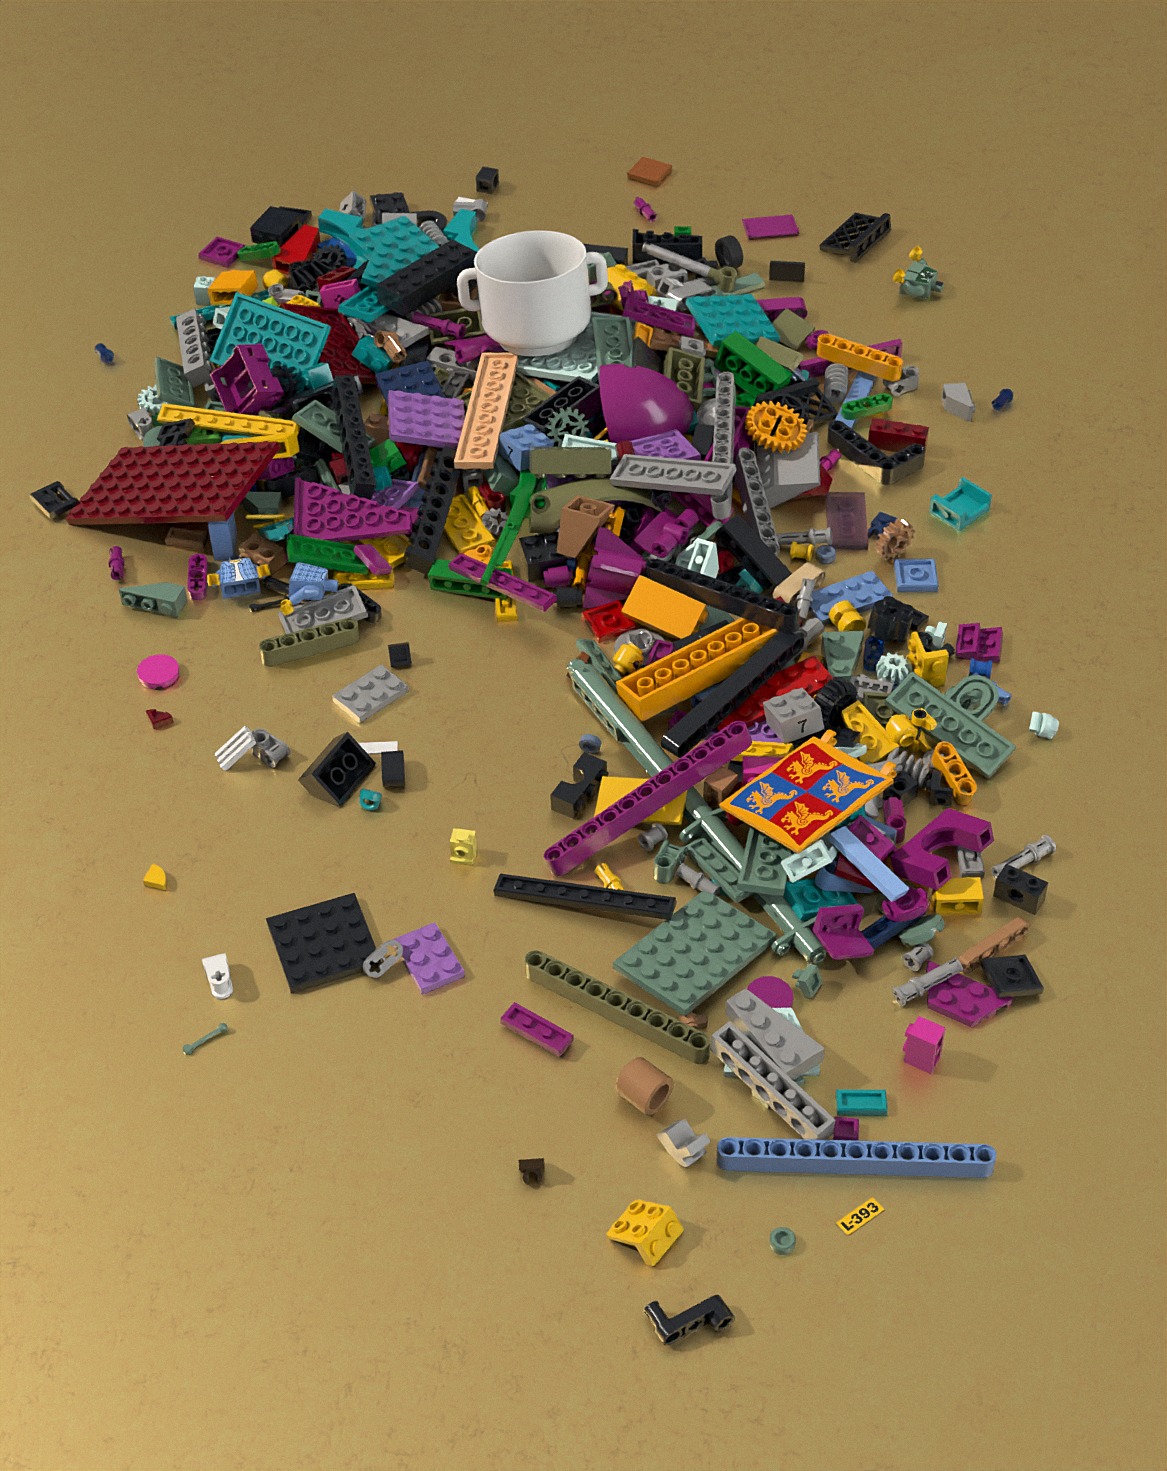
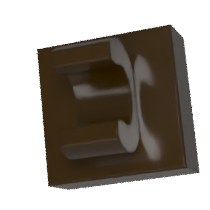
[519,1158,545,1183]

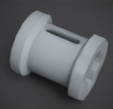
[638,822,668,851]
[902,942,934,972]

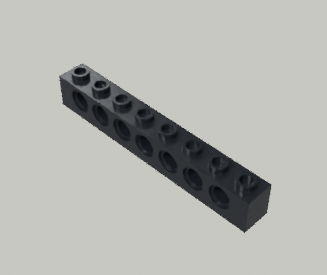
[331,375,376,500]
[404,445,461,575]

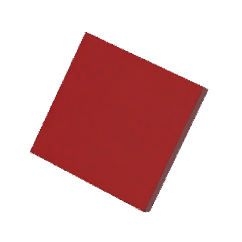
[582,600,636,643]

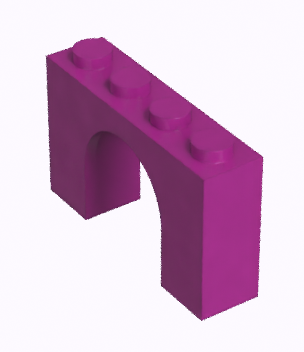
[890,808,994,890]

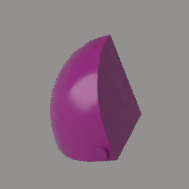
[599,364,695,444]

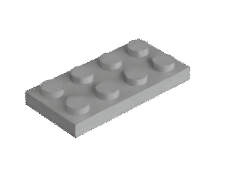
[278,585,368,634]

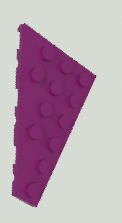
[293,478,412,542]

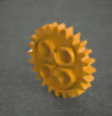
[744,401,807,453]

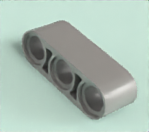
[667,281,716,311]

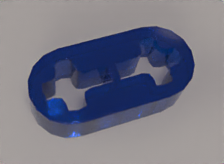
[863,637,884,671]

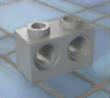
[647,263,688,290]

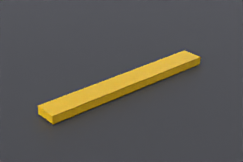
[157,403,301,436]

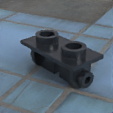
[651,489,672,512]

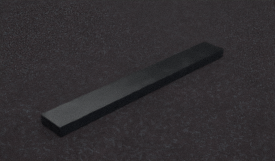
[493,873,677,920]

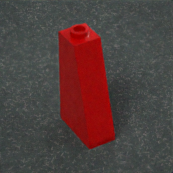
[272,224,321,275]

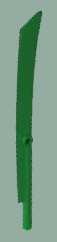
[480,469,538,586]

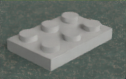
[332,665,409,723]

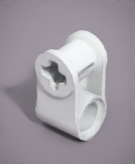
[202,953,233,999]

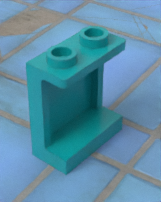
[929,477,992,531]

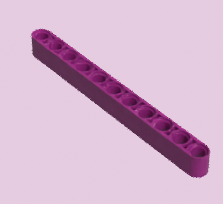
[544,721,752,876]

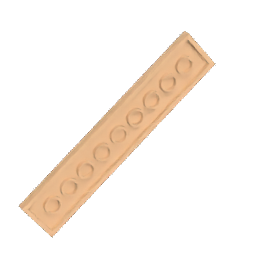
[454,353,519,469]

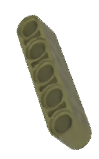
[259,618,360,667]

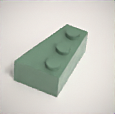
[821,631,864,681]

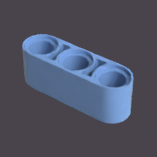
[814,860,875,893]

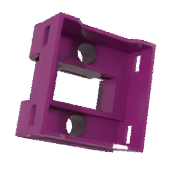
[210,343,284,416]

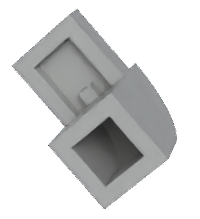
[657,1119,711,1167]

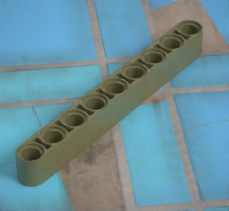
[525,950,710,1064]

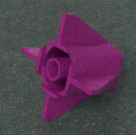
[582,527,647,608]

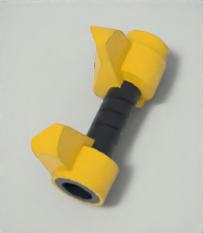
[907,708,937,752]

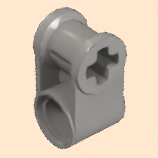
[883,366,919,396]
[127,408,152,441]
[251,729,291,768]

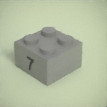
[763,688,824,744]

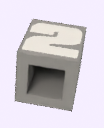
[655,277,685,298]

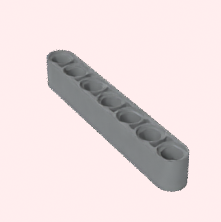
[733,448,780,556]

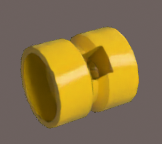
[829,600,866,632]

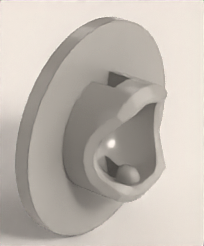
[614,629,665,668]

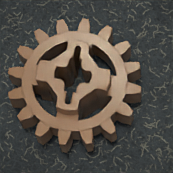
[875,519,915,560]

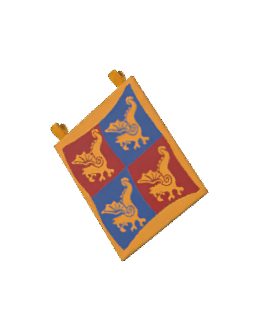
[719,729,897,854]

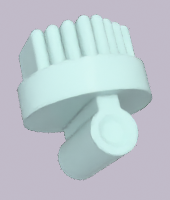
[1029,712,1059,739]

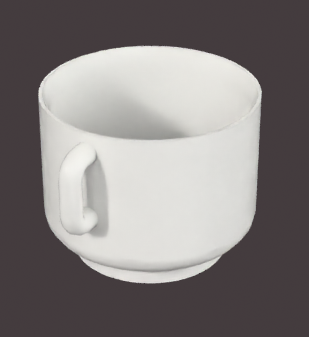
[457,231,608,356]

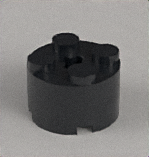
[867,596,914,643]

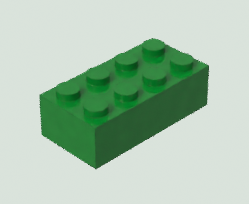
[714,331,792,399]

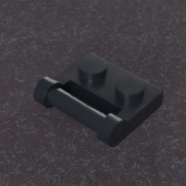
[30,481,80,519]

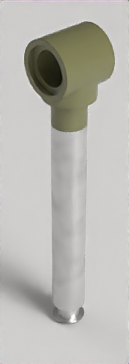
[642,242,737,292]

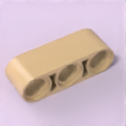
[773,562,826,606]

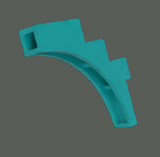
[318,208,369,269]
[443,209,480,252]

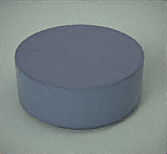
[816,545,836,564]
[579,734,602,754]

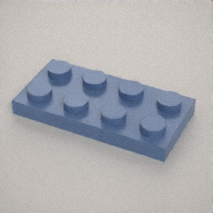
[809,571,893,625]

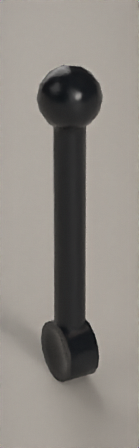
[249,596,290,612]

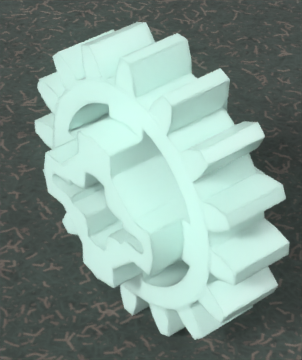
[137,384,173,416]

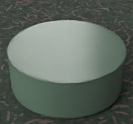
[769,1227,796,1255]

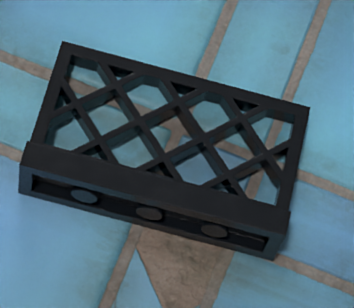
[819,212,891,262]
[753,378,838,424]

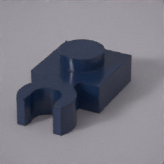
[867,512,898,540]

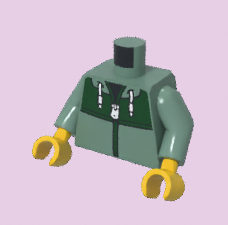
[893,246,945,298]

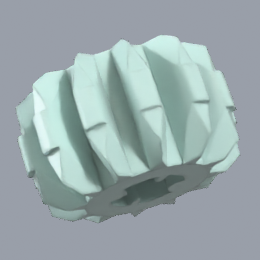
[876,652,913,686]

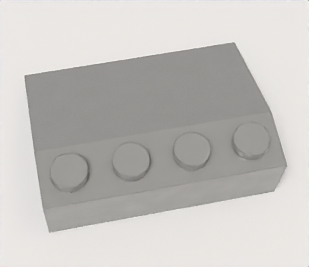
[757,432,820,509]

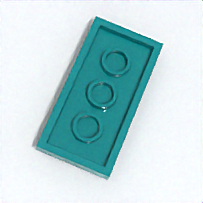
[338,286,390,323]

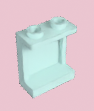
[781,831,839,883]

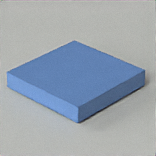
[894,559,939,592]

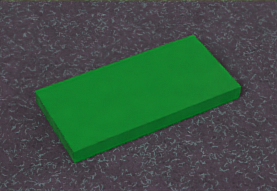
[286,534,369,575]

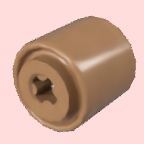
[615,1057,674,1116]

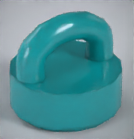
[359,788,382,811]

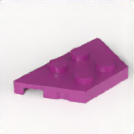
[926,960,1013,1028]

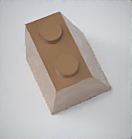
[557,495,615,558]

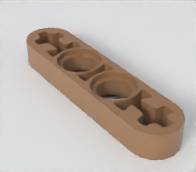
[957,916,1030,974]

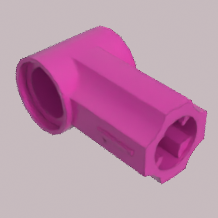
[883,797,907,844]

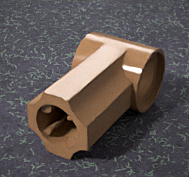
[374,331,407,363]

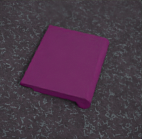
[742,214,799,239]

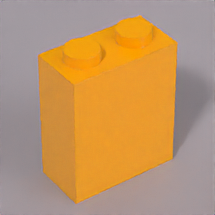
[208,270,258,305]

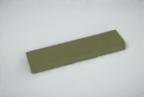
[754,336,804,372]

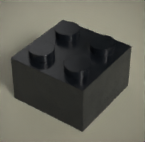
[519,531,567,582]

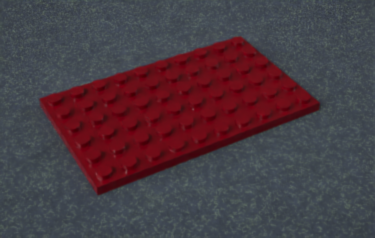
[65,441,280,525]

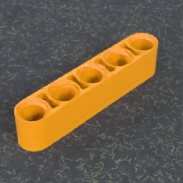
[817,334,903,381]

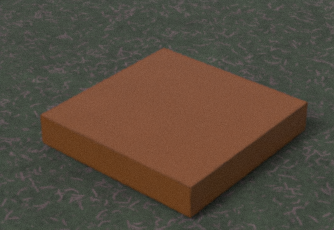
[627,157,672,187]

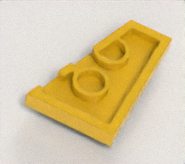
[841,700,899,764]

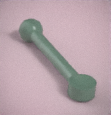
[183,1023,228,1055]

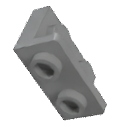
[850,674,894,704]

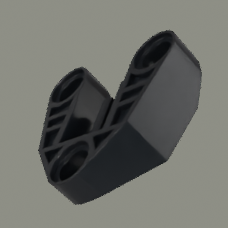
[288,260,333,294]

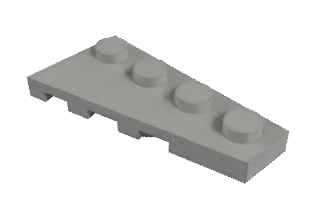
[358,313,429,348]

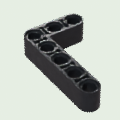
[827,420,926,485]

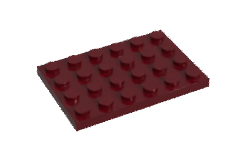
[279,303,378,385]

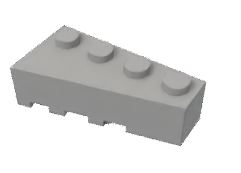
[725,989,825,1081]

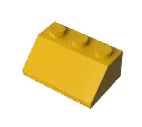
[596,264,653,311]

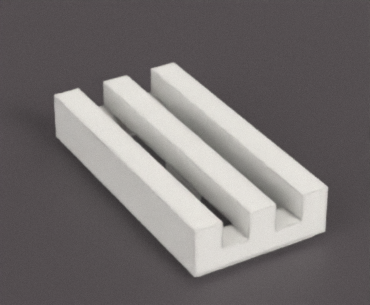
[215,726,256,771]

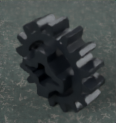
[310,244,347,270]
[270,365,301,407]

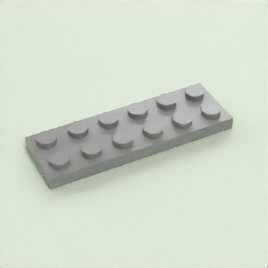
[610,454,736,496]

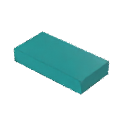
[836,1089,888,1115]

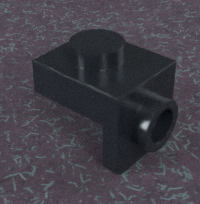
[926,770,953,806]

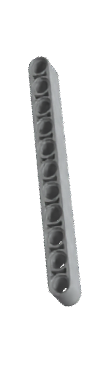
[711,372,736,519]

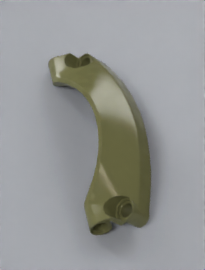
[529,476,707,538]

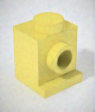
[450,828,477,866]

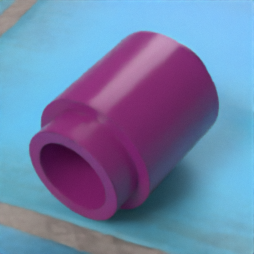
[543,566,573,589]

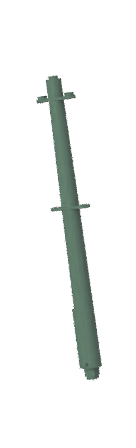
[567,659,827,964]

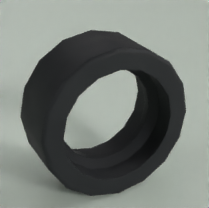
[715,235,743,269]

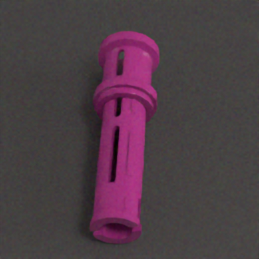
[412,312,466,340]

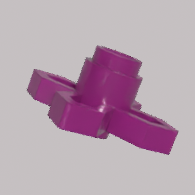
[618,280,649,308]

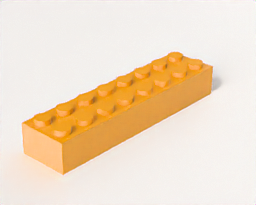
[616,618,780,722]

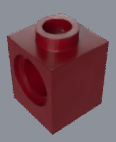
[329,458,348,485]

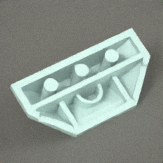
[675,538,719,578]

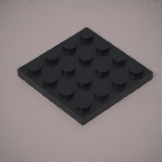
[266,893,381,993]

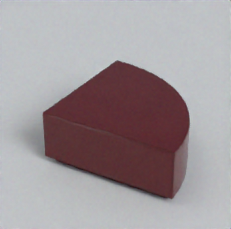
[146,709,174,729]

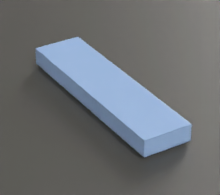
[827,826,909,902]

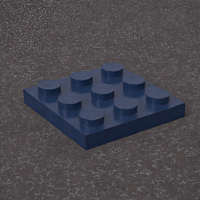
[375,360,445,407]

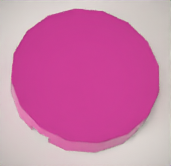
[137,654,179,689]

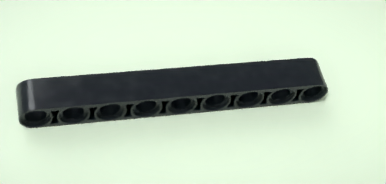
[646,559,799,633]
[661,631,804,758]

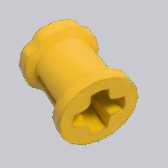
[790,541,813,562]

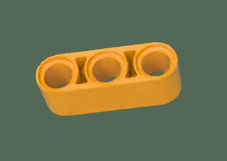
[931,741,977,805]

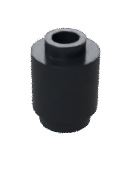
[553,587,582,607]

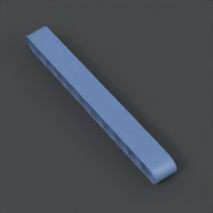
[716,1137,997,1178]

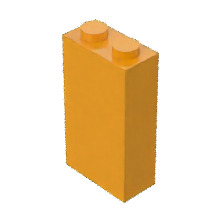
[621,575,709,640]

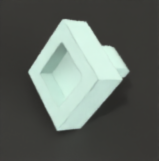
[925,622,947,651]

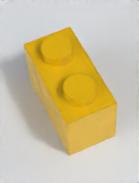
[932,877,984,915]

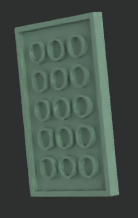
[613,890,777,1017]

